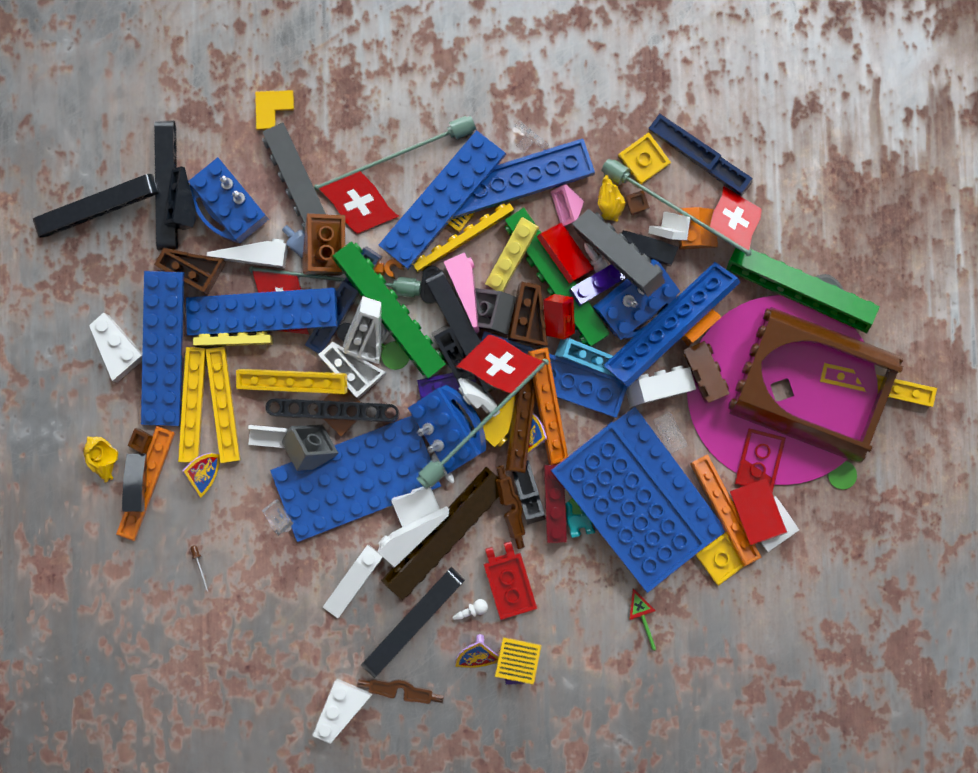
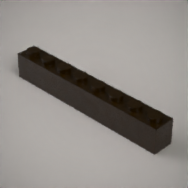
[381,467,499,601]

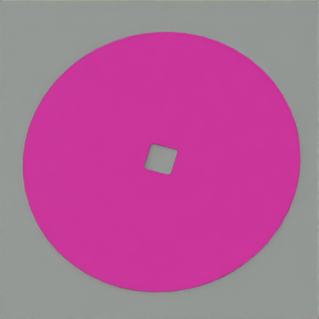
[687,295,878,485]

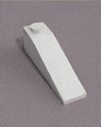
[207,239,288,269]
[378,506,449,567]
[323,545,383,618]

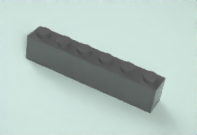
[262,122,326,231]
[572,209,665,297]

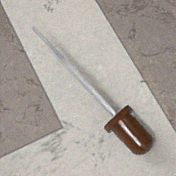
[190,545,208,592]

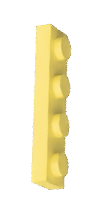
[485,217,539,292]
[193,332,273,347]

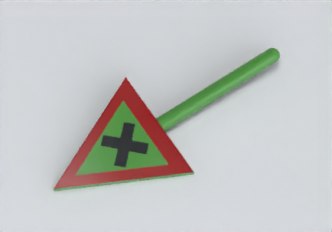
[629,588,656,651]

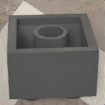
[468,288,517,334]
[282,424,338,471]

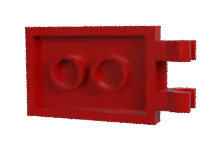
[484,541,537,620]

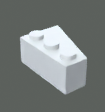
[342,297,381,364]
[89,313,142,383]
[318,342,387,399]
[626,366,696,407]
[313,679,373,743]

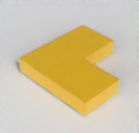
[255,90,294,130]

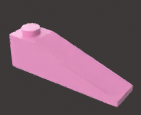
[444,253,479,333]

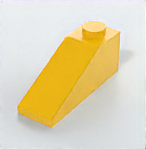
[483,395,515,448]

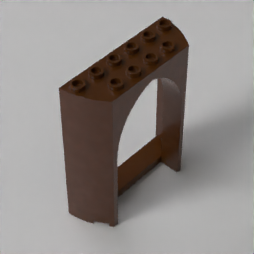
[728,307,903,463]

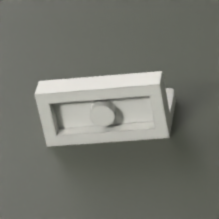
[649,212,690,240]
[248,425,289,448]

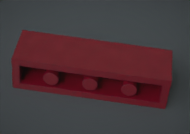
[544,465,567,543]

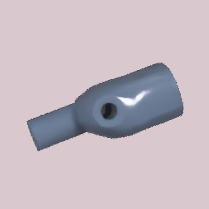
[282,225,305,259]

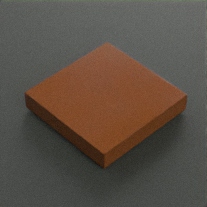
[314,389,368,437]

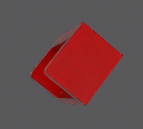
[543,294,575,340]

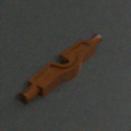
[496,465,525,549]
[357,679,444,704]

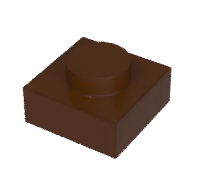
[625,190,650,215]
[127,428,153,454]

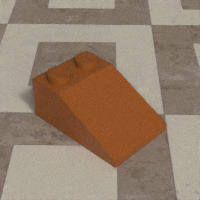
[303,213,345,276]

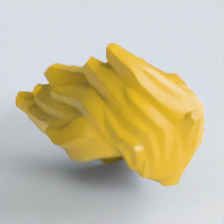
[598,175,626,222]
[83,436,118,483]

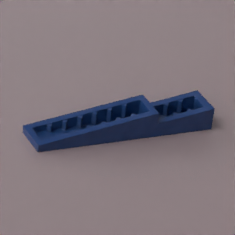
[649,114,753,197]
[305,246,383,354]

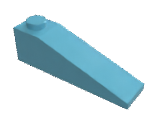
[555,338,613,376]

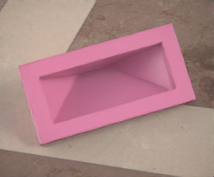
[551,185,584,227]

